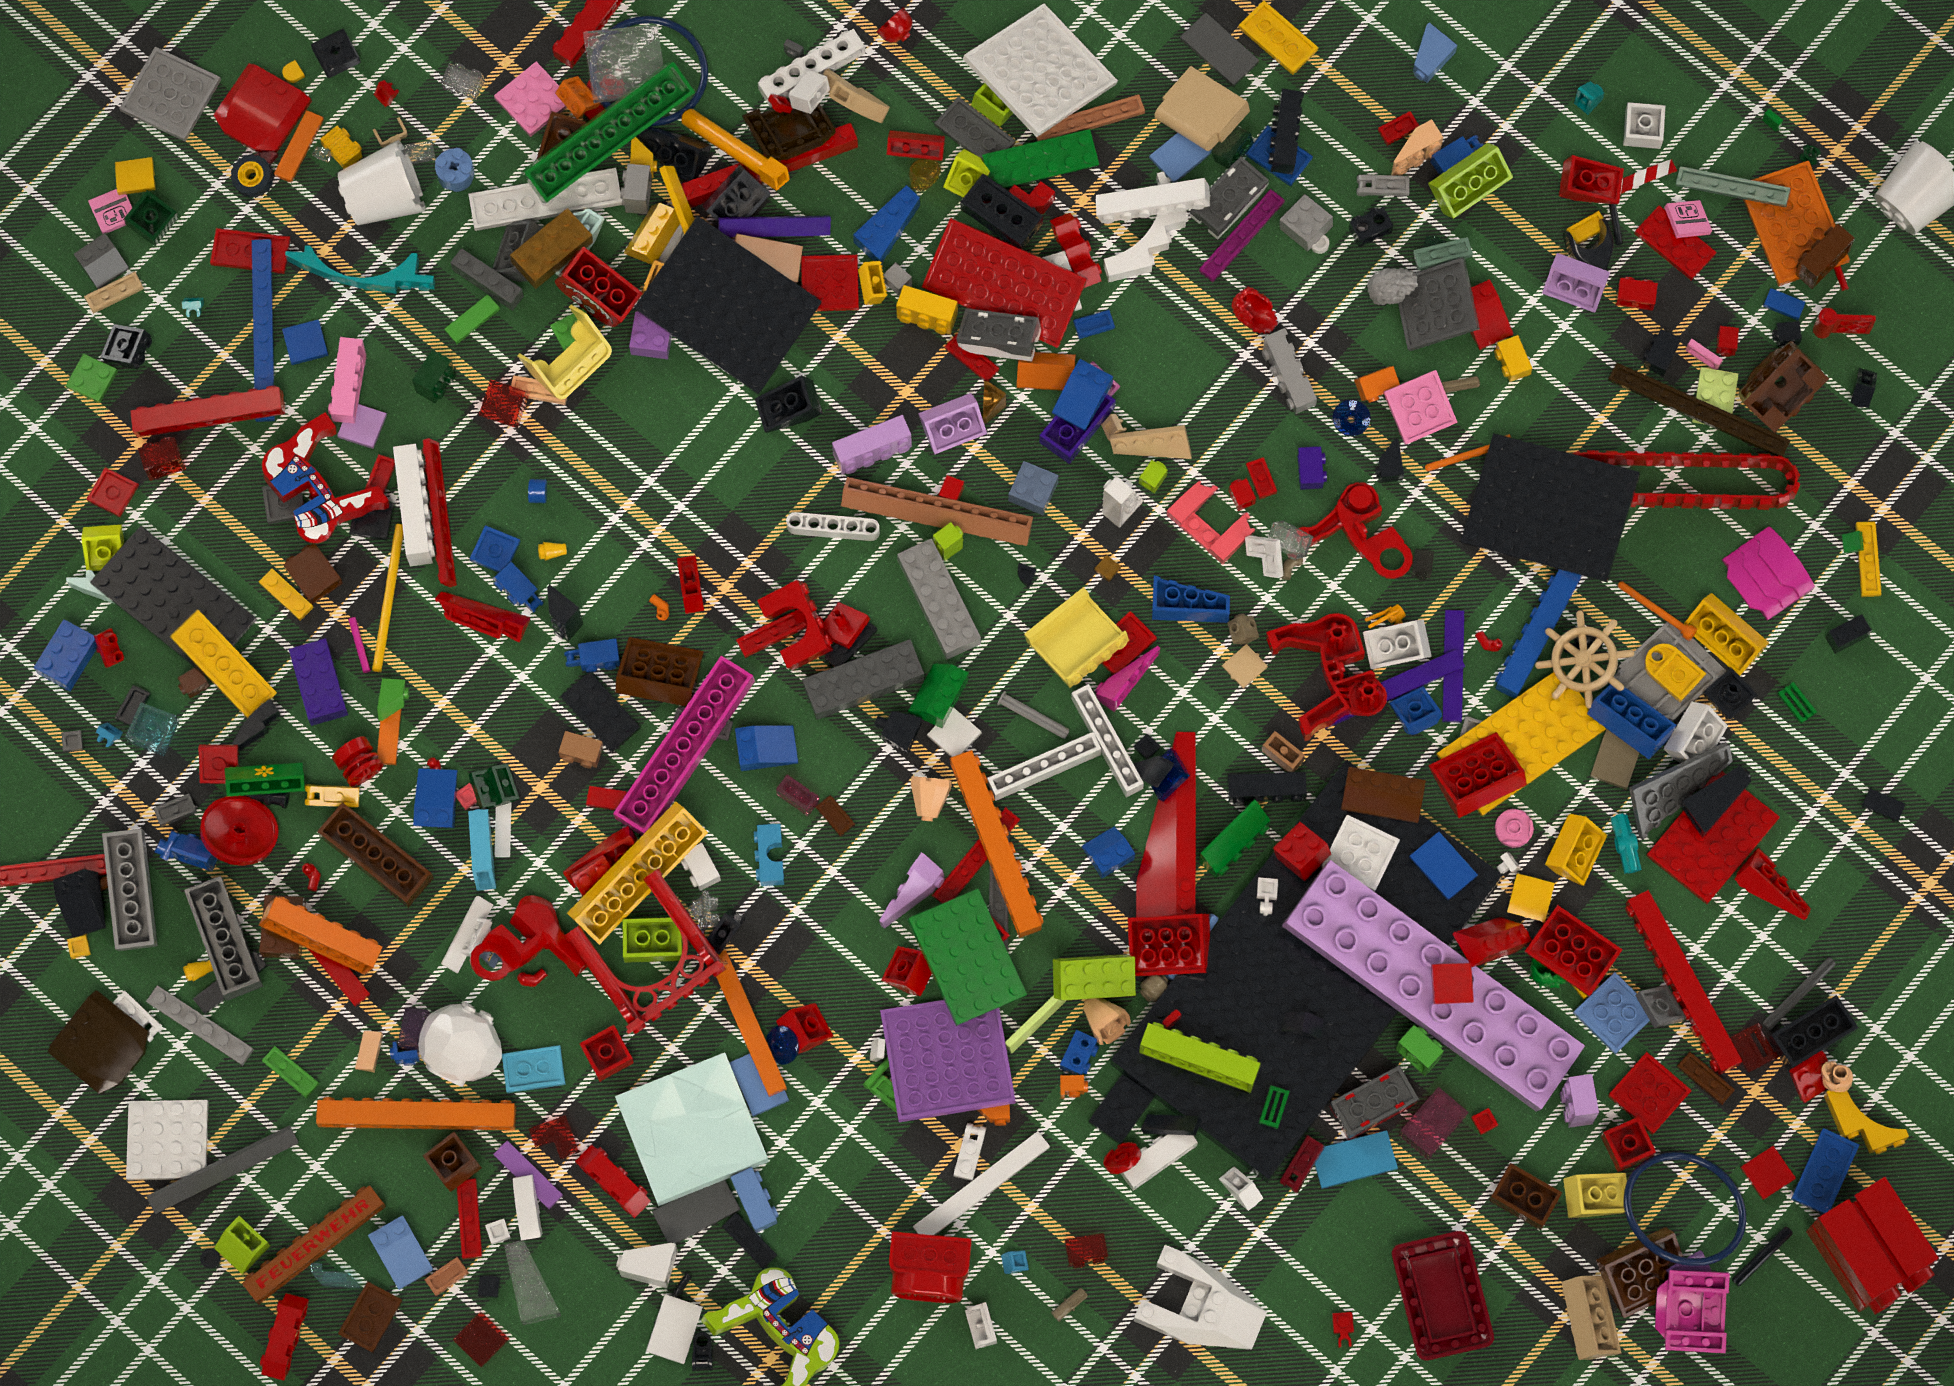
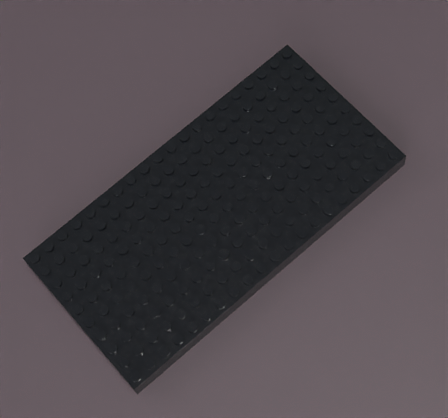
[1110,760,1503,1183]

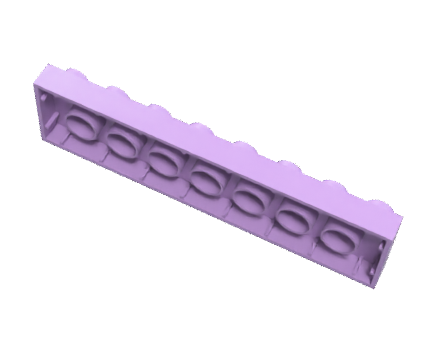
[1282,860,1585,1112]

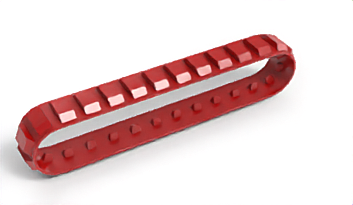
[1572,450,1800,510]

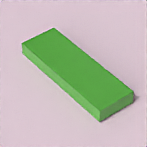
[444,294,500,344]
[262,1046,319,1099]

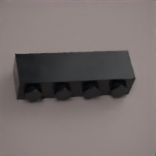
[1227,772,1307,805]

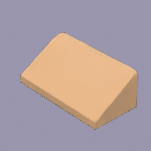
[355,1031,383,1073]

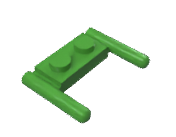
[863,1057,897,1113]

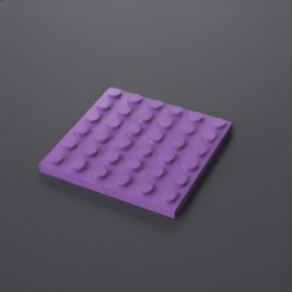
[880,1000,1016,1122]

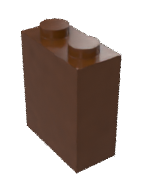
[283,543,343,605]

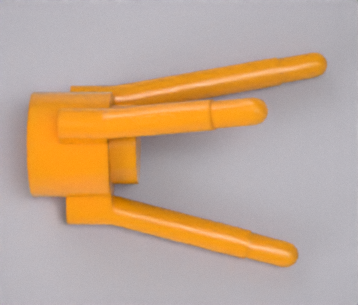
[1365,604,1406,628]

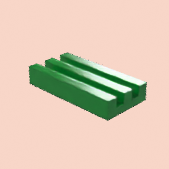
[1777,682,1817,724]
[1259,1085,1290,1129]

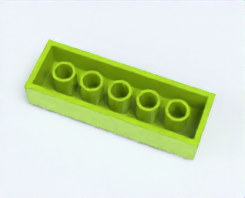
[1139,1022,1260,1093]

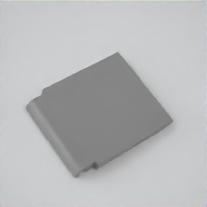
[1614,622,1726,722]

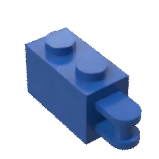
[1430,135,1483,175]
[492,562,543,613]
[564,639,620,672]

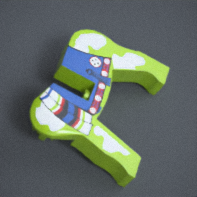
[701,1268,839,1386]

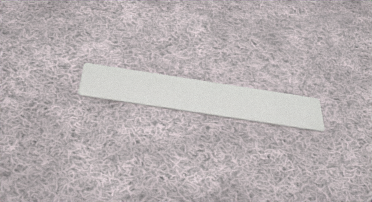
[495,803,511,857]

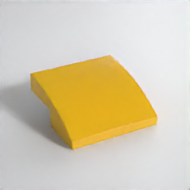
[115,157,156,195]
[1507,873,1555,922]

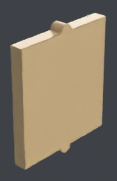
[1222,644,1268,689]

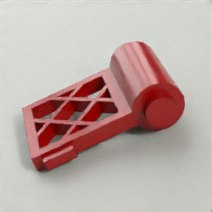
[1813,308,1876,339]

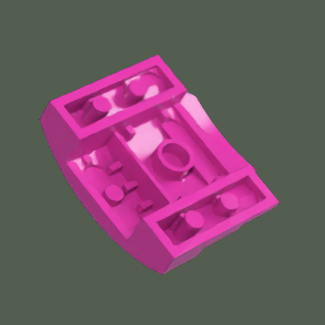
[1722,526,1815,621]
[1655,1270,1730,1353]

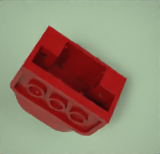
[889,1232,972,1303]

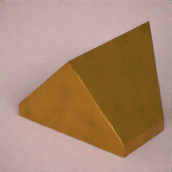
[983,381,1006,423]

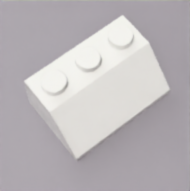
[1664,701,1728,763]

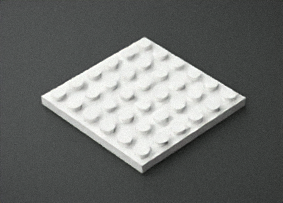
[963,4,1118,137]

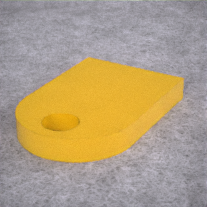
[1644,644,1706,703]

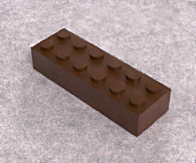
[317,802,434,908]

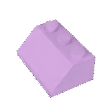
[1542,253,1610,313]
[918,393,987,454]

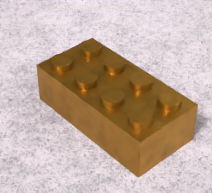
[510,208,593,289]

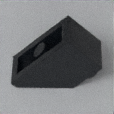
[1850,368,1877,408]
[1375,439,1404,483]
[707,908,746,955]

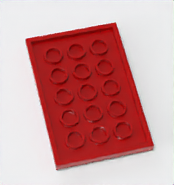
[1646,771,1780,904]

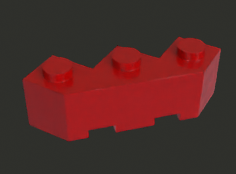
[984,181,1055,214]
[1050,213,1102,288]
[575,1145,651,1218]
[260,1293,309,1381]

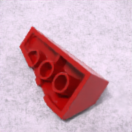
[563,825,638,888]
[1735,848,1811,920]

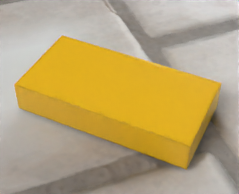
[1566,211,1603,245]

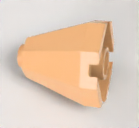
[911,776,952,822]
[1083,998,1131,1045]

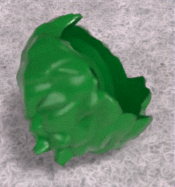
[1529,958,1566,988]

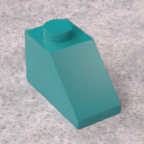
[1574,81,1604,115]

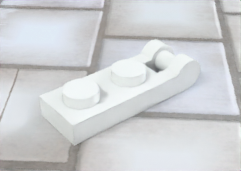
[113,991,164,1042]
[953,1123,987,1181]

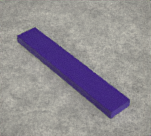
[718,216,831,238]
[1442,610,1464,723]

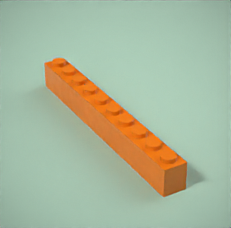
[950,750,1044,938]
[316,1097,516,1131]

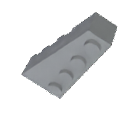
[1262,328,1317,414]

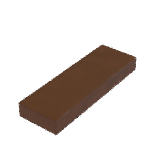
[1677,1052,1735,1105]

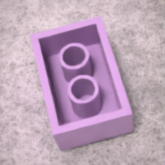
[1560,1074,1599,1128]

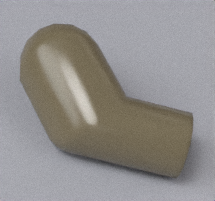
[1281,554,1303,580]

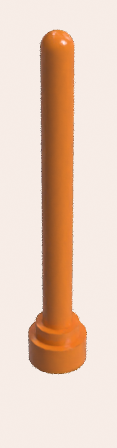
[1425,434,1511,471]
[1618,581,1698,641]

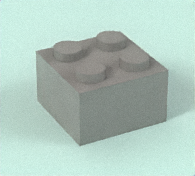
[620,164,652,214]
[1280,194,1333,252]

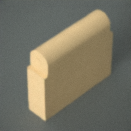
[1155,66,1250,151]

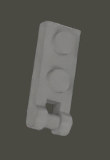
[1357,175,1409,196]

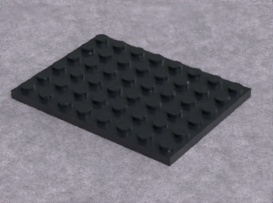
[634,216,822,395]
[1460,433,1640,583]

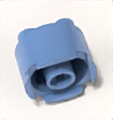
[435,148,475,192]

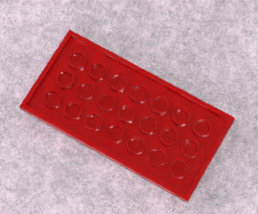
[922,218,1088,348]

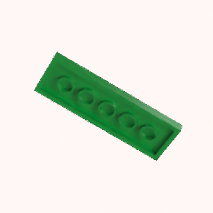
[982,129,1099,188]

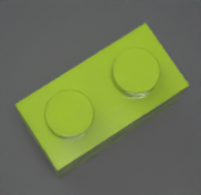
[933,522,963,561]

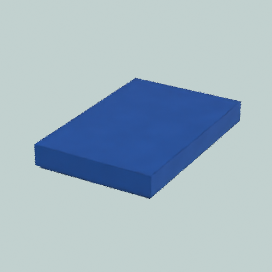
[1246,126,1313,186]
[1409,832,1478,900]

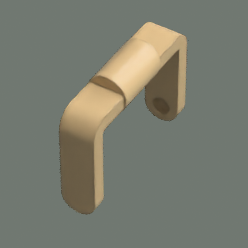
[373,117,408,147]

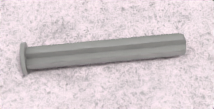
[997,691,1069,739]

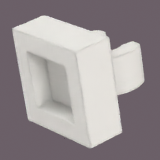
[1497,852,1521,874]

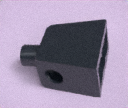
[874,711,922,756]

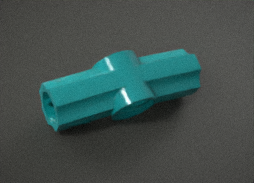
[1610,813,1642,874]

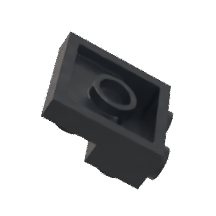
[100,324,152,370]

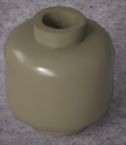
[1140,975,1169,1002]

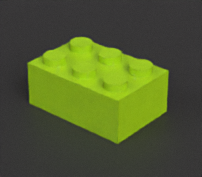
[623,918,683,963]

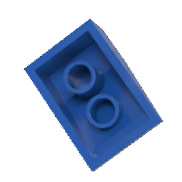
[1052,359,1113,431]
[735,726,798,771]
[413,769,457,828]

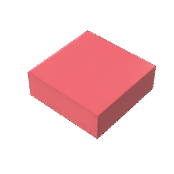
[456,783,477,810]

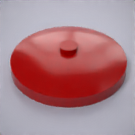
[200,796,278,866]

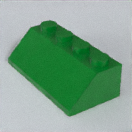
[1199,800,1270,878]

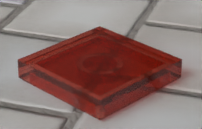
[453,1311,510,1368]

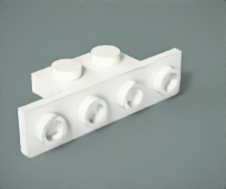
[441,896,493,973]

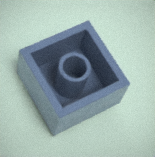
[1008,461,1059,515]

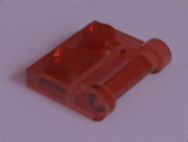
[1730,1023,1779,1073]

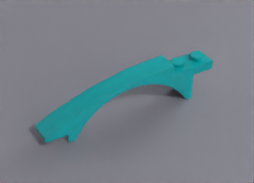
[285,245,436,294]

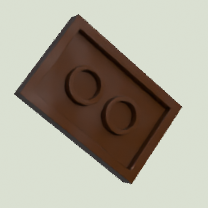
[338,1281,403,1353]

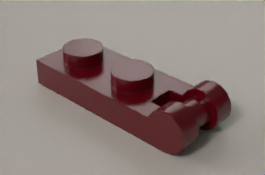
[1280,1135,1325,1194]

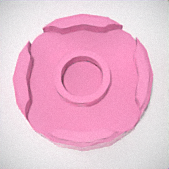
[1494,809,1534,848]

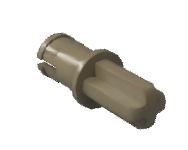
[1051,1288,1088,1322]

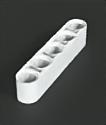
[786,512,880,541]

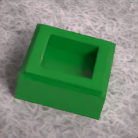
[1762,109,1783,132]
[1842,531,1864,554]

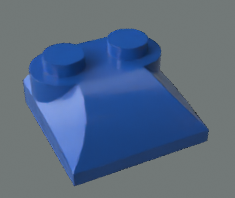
[1389,686,1442,735]

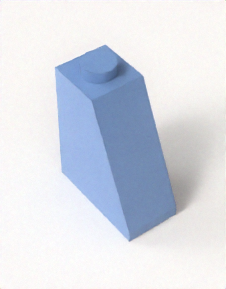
[1413,23,1457,83]

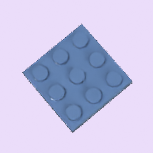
[1573,972,1650,1055]

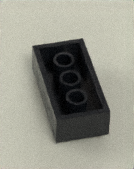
[1768,995,1859,1071]

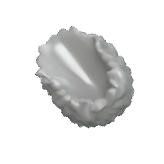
[1367,268,1418,305]

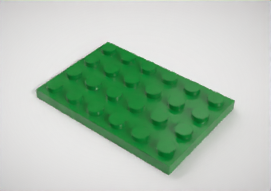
[907,889,1027,1026]

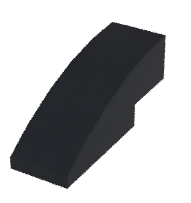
[232,699,281,752]

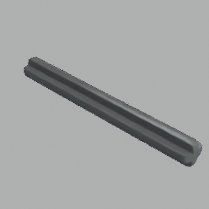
[1763,957,1836,1030]

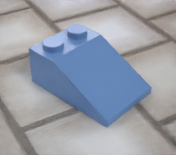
[368,1215,433,1290]

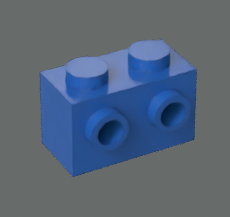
[1060,1030,1100,1075]

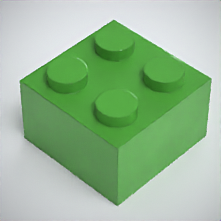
[1396,1025,1444,1076]

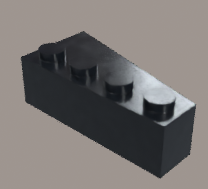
[1268,88,1304,175]

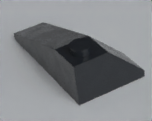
[636,126,711,181]

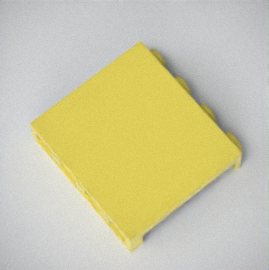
[1024,587,1129,688]

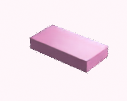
[1686,339,1723,370]

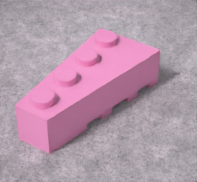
[328,337,367,423]

